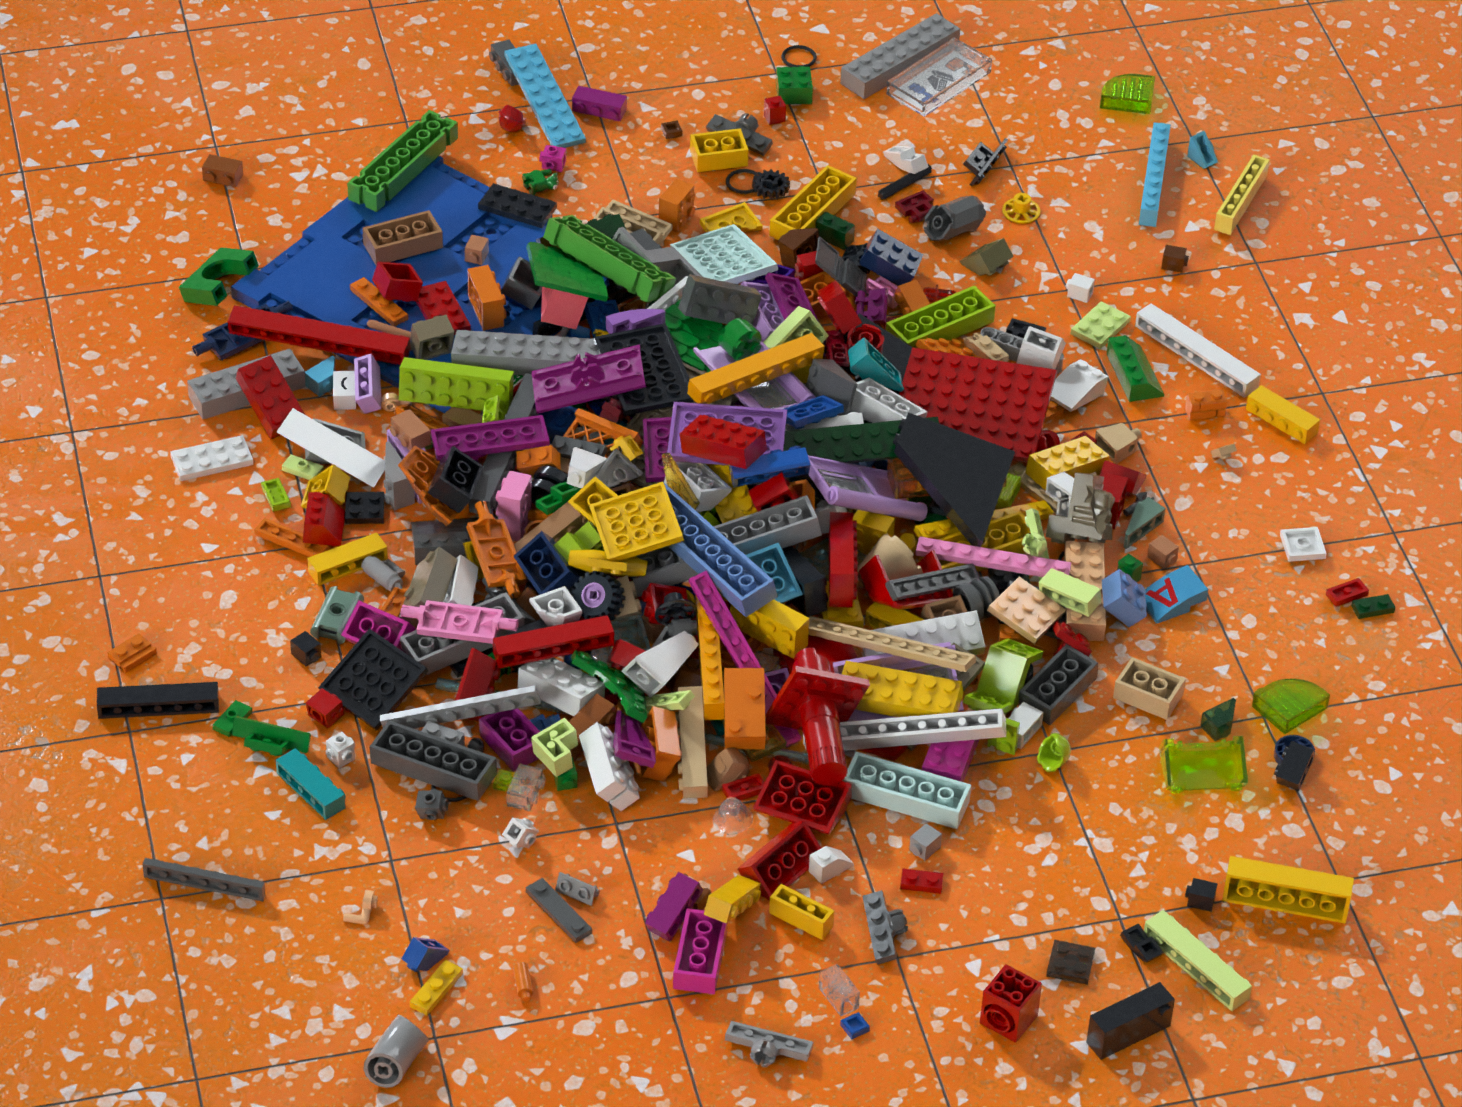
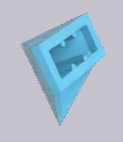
[1187,130,1218,169]

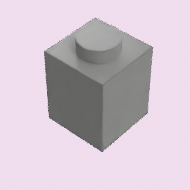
[909,823,942,861]

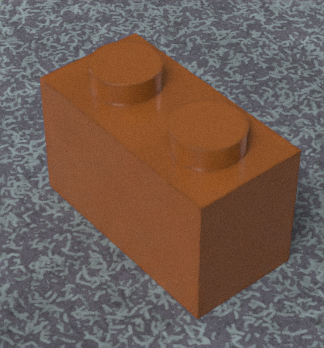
[202,154,243,187]

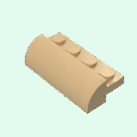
[593,199,673,248]

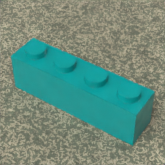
[276,748,346,820]

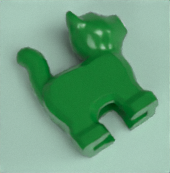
[522,169,559,195]

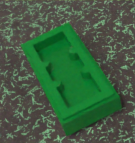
[212,700,252,737]

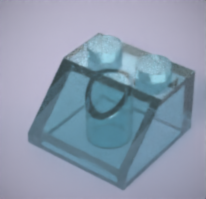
[606,614,651,654]

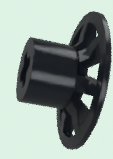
[655,592,697,626]

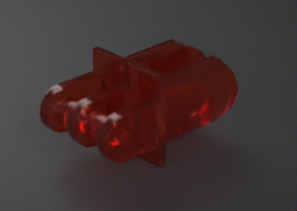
[923,285,956,304]

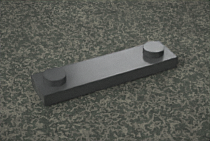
[526,878,592,943]

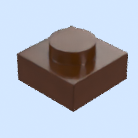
[661,121,683,139]

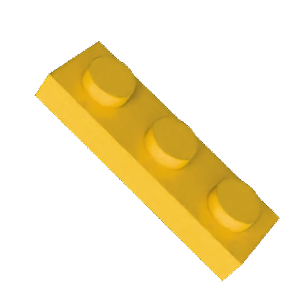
[410,960,463,1016]

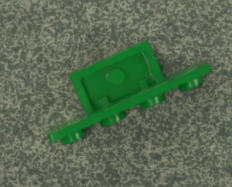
[232,716,311,756]

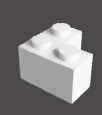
[1045,472,1074,516]

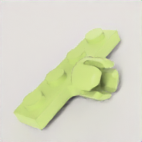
[1022,508,1050,580]

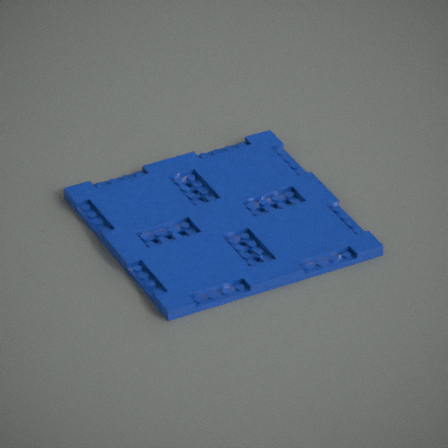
[231,156,613,414]

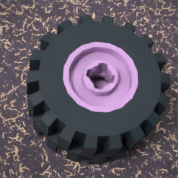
[571,571,626,621]

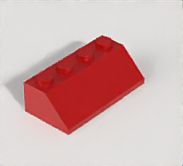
[737,821,821,901]

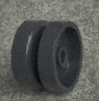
[531,466,568,505]

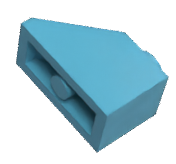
[305,356,336,397]

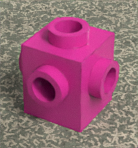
[539,145,566,172]

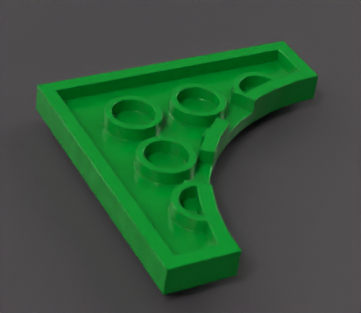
[571,650,647,723]

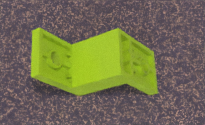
[963,638,1044,714]

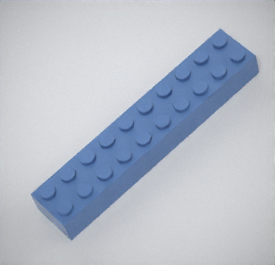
[664,483,778,617]

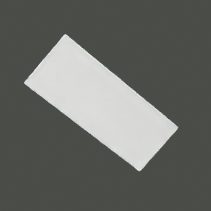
[277,408,385,488]

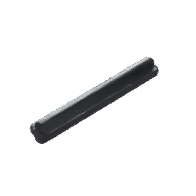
[878,164,932,200]

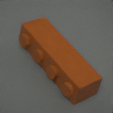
[569,694,616,762]

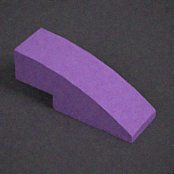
[606,309,666,334]

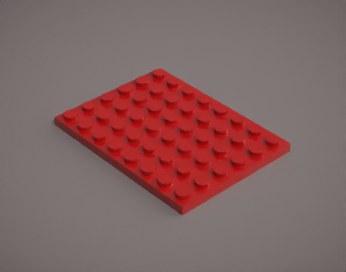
[899,347,1057,463]

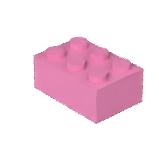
[496,471,532,541]

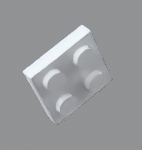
[1280,527,1327,562]

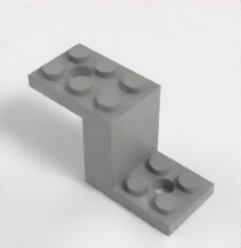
[612,227,702,286]

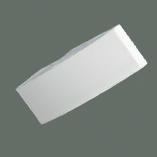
[883,145,928,174]

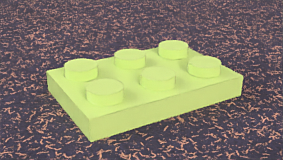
[1070,301,1131,349]

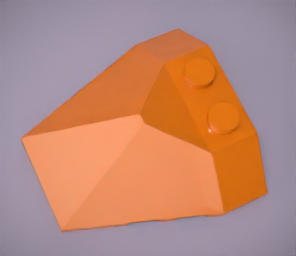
[398,445,458,526]

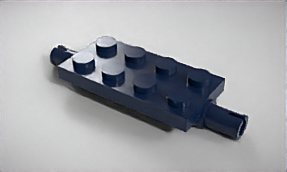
[192,301,294,361]

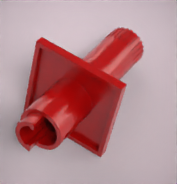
[765,648,870,786]

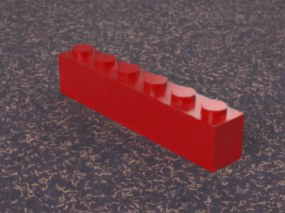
[493,615,614,669]

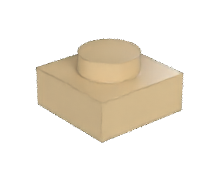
[1211,444,1237,460]

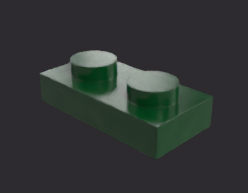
[1351,594,1395,619]

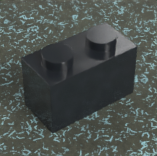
[1274,741,1315,791]

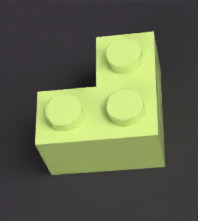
[531,718,578,777]

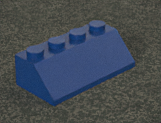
[729,446,811,487]

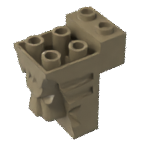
[1046,472,1115,544]

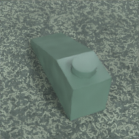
[1124,497,1166,549]

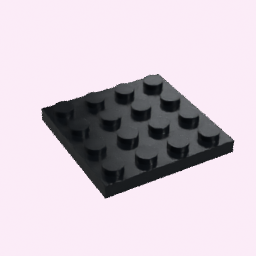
[318,628,428,731]

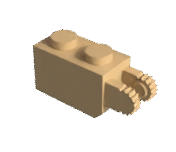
[964,332,1009,362]

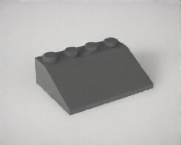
[805,359,858,416]
[411,517,479,565]

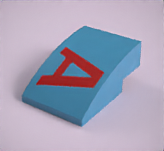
[1145,565,1208,624]

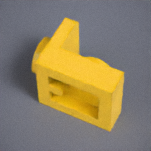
[610,435,643,461]

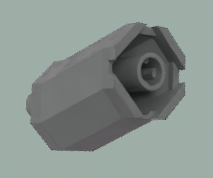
[924,196,986,241]

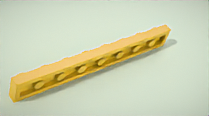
[914,500,1054,539]

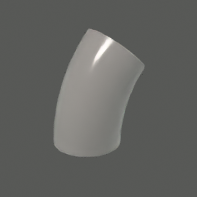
[363,1014,429,1088]

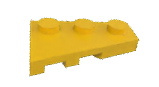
[699,202,763,233]

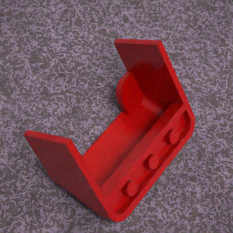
[859,550,953,609]

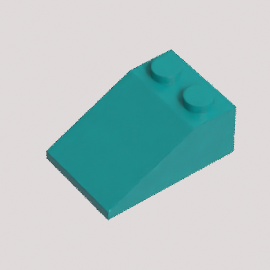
[848,337,904,392]

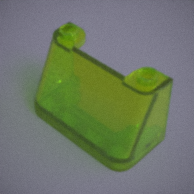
[1159,736,1248,793]

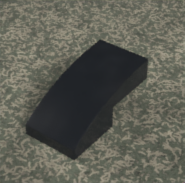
[1120,923,1164,963]

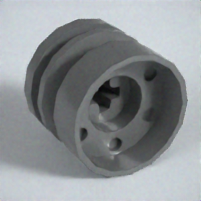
[953,576,1000,621]

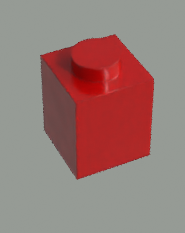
[764,96,786,125]

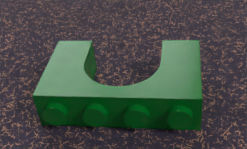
[179,247,259,306]

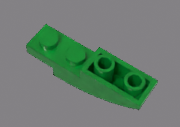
[535,482,581,515]

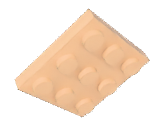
[987,577,1066,644]

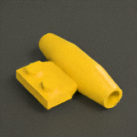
[568,549,648,577]

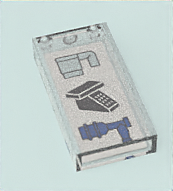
[886,37,992,117]

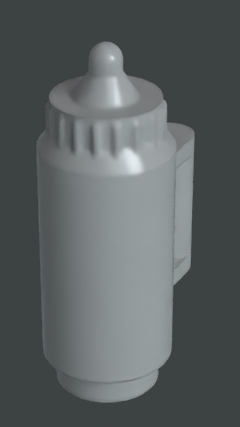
[361,556,405,592]

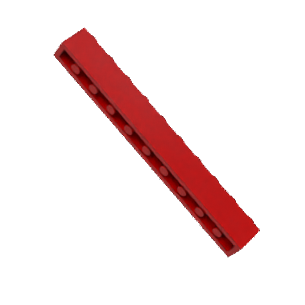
[227,305,411,365]

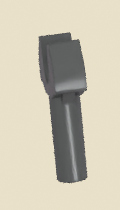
[1123,492,1154,516]

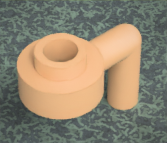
[381,393,412,411]
[343,890,378,924]

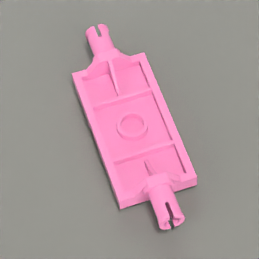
[400,600,519,644]

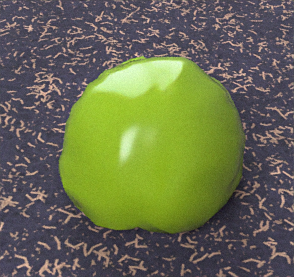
[1037,733,1071,772]

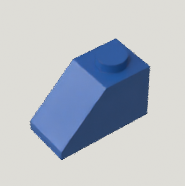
[401,937,450,972]

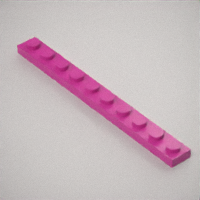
[688,571,802,749]

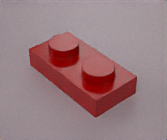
[1325,578,1369,607]
[722,773,765,804]
[900,868,944,894]

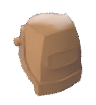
[706,748,750,791]

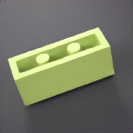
[1038,568,1101,617]

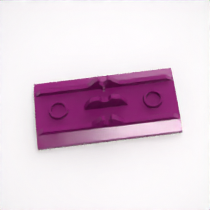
[532,344,646,414]

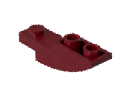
[825,330,850,367]
[599,398,627,424]

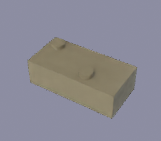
[399,547,458,630]

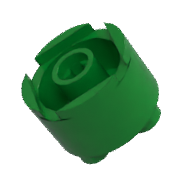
[718,318,762,361]

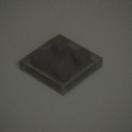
[1046,940,1096,985]

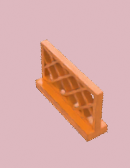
[563,408,644,458]

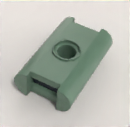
[310,586,364,644]

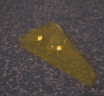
[662,453,700,510]

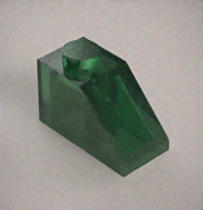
[1200,698,1236,741]

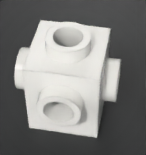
[325,732,355,769]
[502,817,539,848]

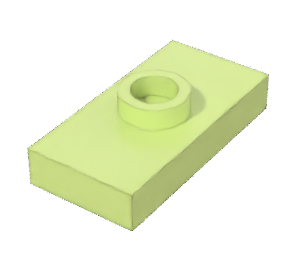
[282,454,324,480]

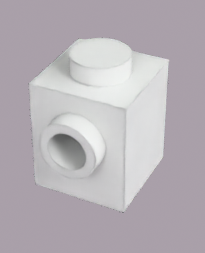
[1066,273,1095,303]

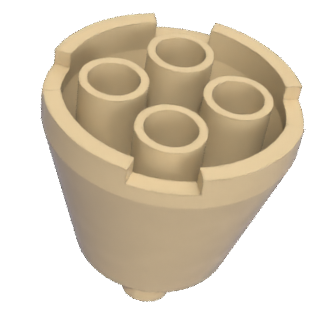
[857,533,923,590]

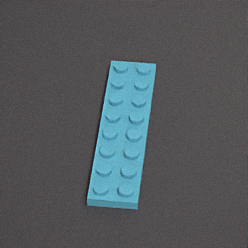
[504,44,586,148]

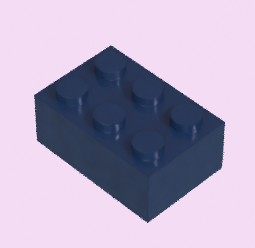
[859,228,923,286]
[513,531,580,595]

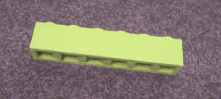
[1144,910,1252,1011]

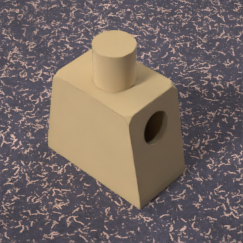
[1095,423,1142,464]

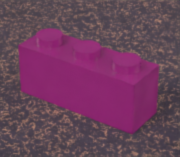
[572,86,627,121]
[645,872,703,942]

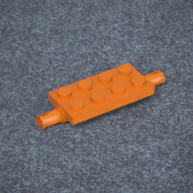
[466,501,527,599]

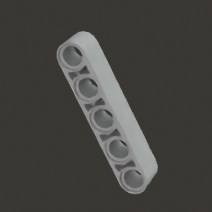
[980,327,1064,374]

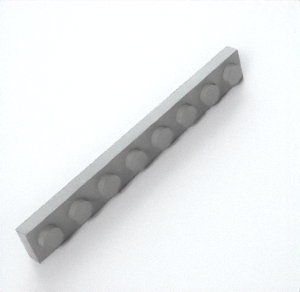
[380,685,540,729]

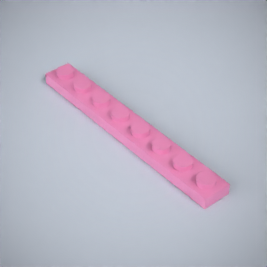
[916,537,1071,577]

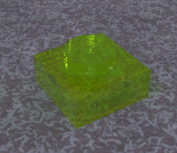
[493,769,519,793]

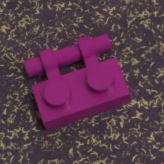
[855,288,888,324]

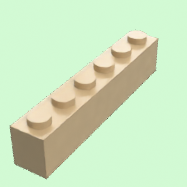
[675,686,708,798]

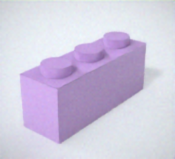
[354,354,381,414]

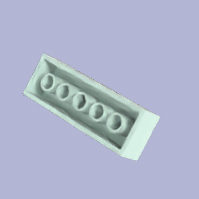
[843,752,971,829]

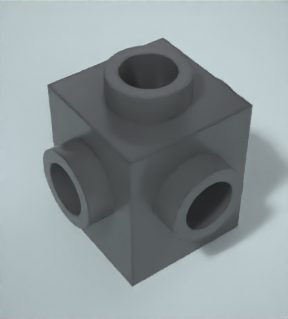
[415,789,449,820]

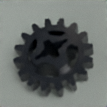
[752,169,790,200]

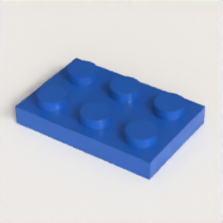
[784,395,844,429]

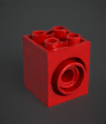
[980,964,1042,1043]

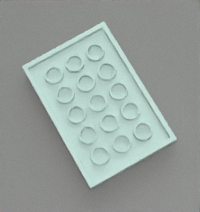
[670,224,778,284]

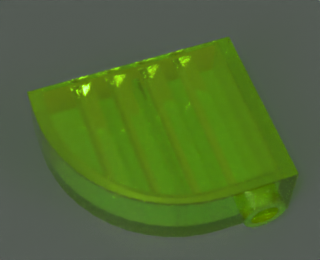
[1100,74,1155,114]
[1252,679,1330,734]

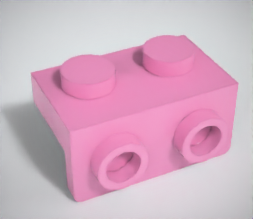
[866,276,899,309]

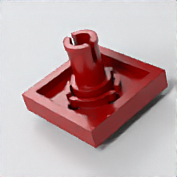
[1052,621,1092,657]

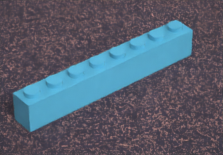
[1139,122,1171,227]

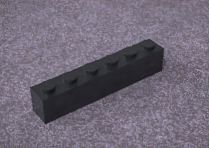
[97,682,219,719]

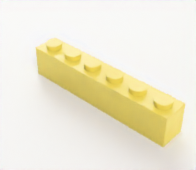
[1214,154,1270,235]

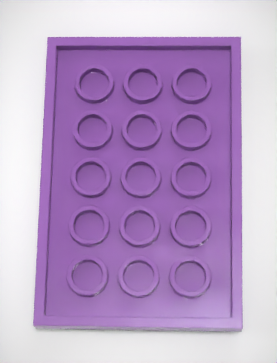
[667,402,787,465]

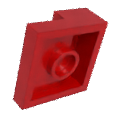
[642,583,690,625]

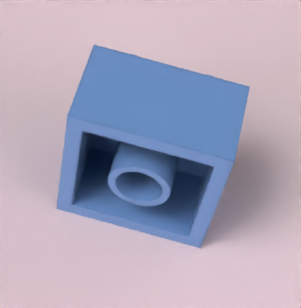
[1102,569,1147,627]

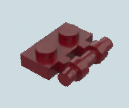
[895,190,939,224]

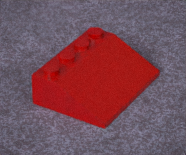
[753,760,852,835]

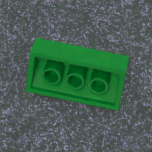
[1106,335,1164,402]

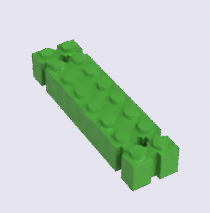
[347,110,458,212]
[543,215,676,302]

